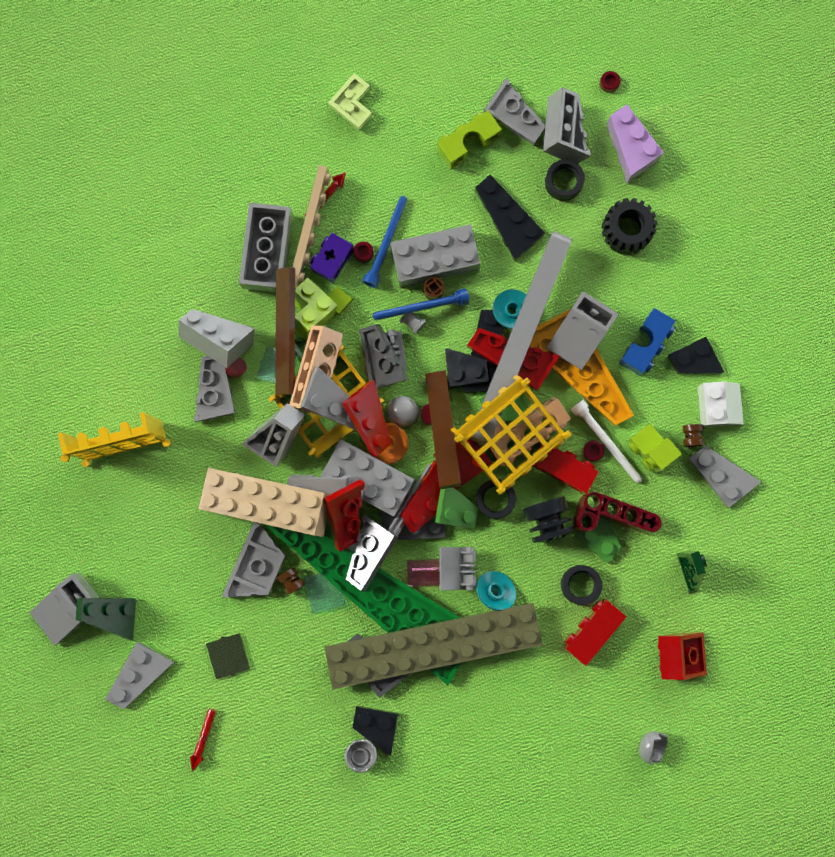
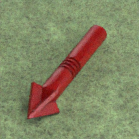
[304,172,346,217]
[190,708,216,772]

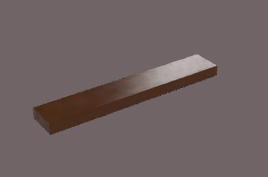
[275,267,295,395]
[425,370,462,490]

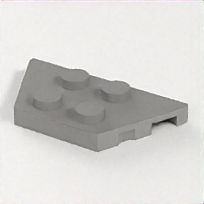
[222,522,286,597]

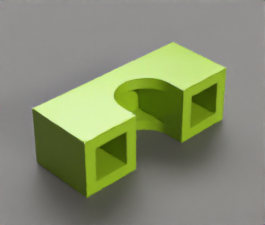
[437,110,502,169]

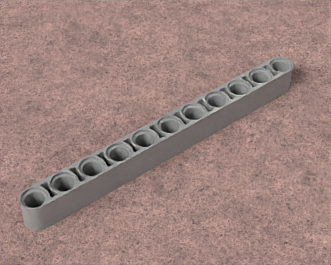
[469,231,572,445]

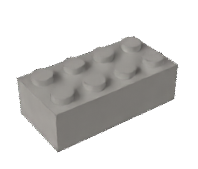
[239,203,293,293]
[390,224,480,288]
[321,440,416,517]

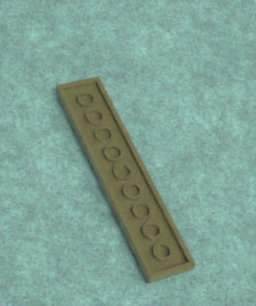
[324,603,543,689]

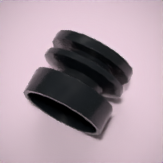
[522,496,575,543]

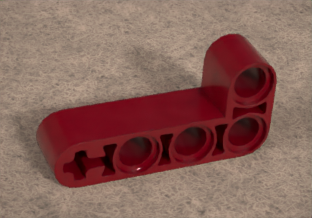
[573,492,662,534]

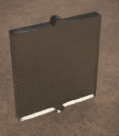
[206,633,250,679]

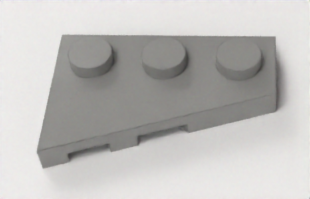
[484,78,545,146]
[194,356,236,423]
[688,445,761,508]
[287,475,350,495]

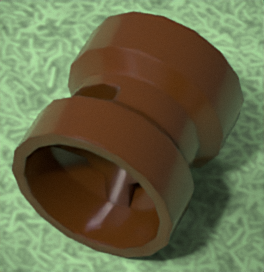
[424,277,444,300]
[682,424,705,447]
[277,567,306,596]

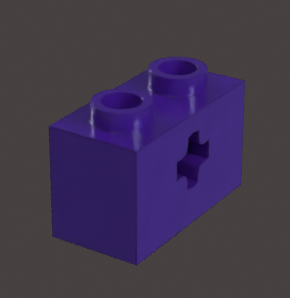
[310,233,354,284]

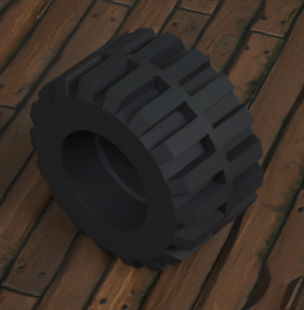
[602,198,657,255]

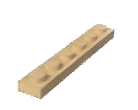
[293,165,331,288]

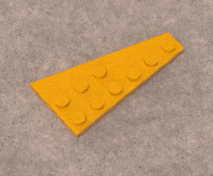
[529,308,634,426]

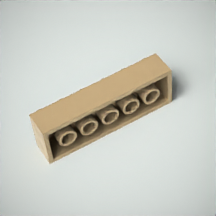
[198,468,330,537]

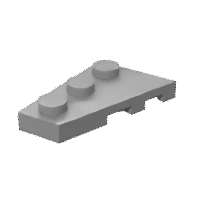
[300,367,357,430]
[105,642,174,709]

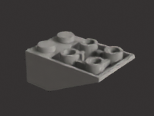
[546,291,619,370]
[30,573,100,646]

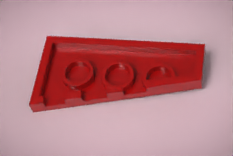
[467,328,560,391]

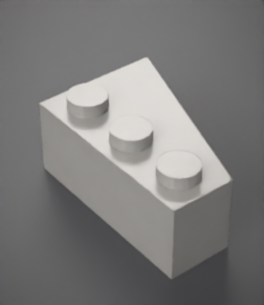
[543,87,591,164]

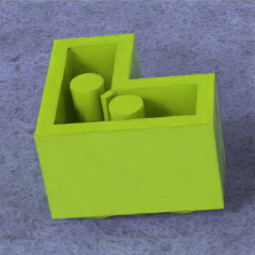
[295,278,338,341]
[627,423,681,473]

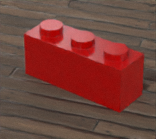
[532,440,599,494]
[564,599,627,666]

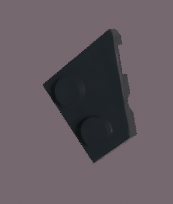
[668,337,724,375]
[445,348,491,389]
[352,706,398,755]

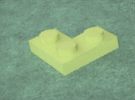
[328,73,372,130]

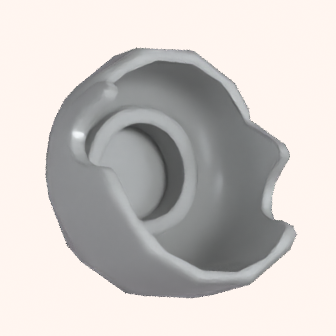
[386,396,420,428]
[639,731,668,765]
[344,739,378,773]

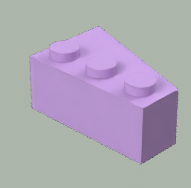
[607,104,664,184]

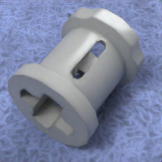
[399,312,426,335]

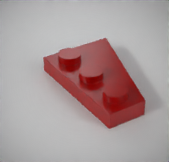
[342,380,391,457]

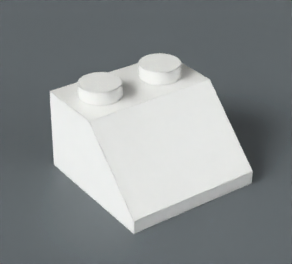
[697,382,744,427]

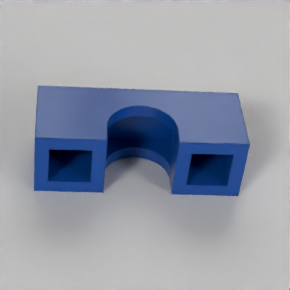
[619,308,676,376]

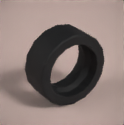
[545,159,585,201]
[476,479,516,519]
[561,565,602,605]

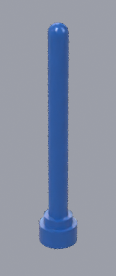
[362,196,407,288]
[373,288,469,320]

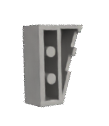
[179,309,255,368]
[242,403,305,467]

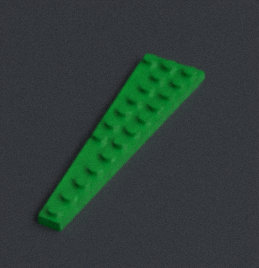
[264,524,462,686]

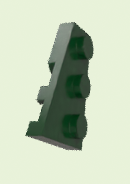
[677,551,707,594]
[76,598,136,641]

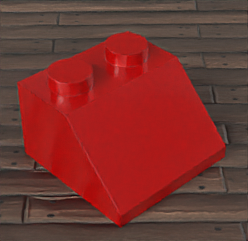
[658,632,707,680]

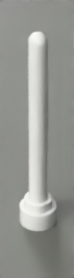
[570,399,642,483]

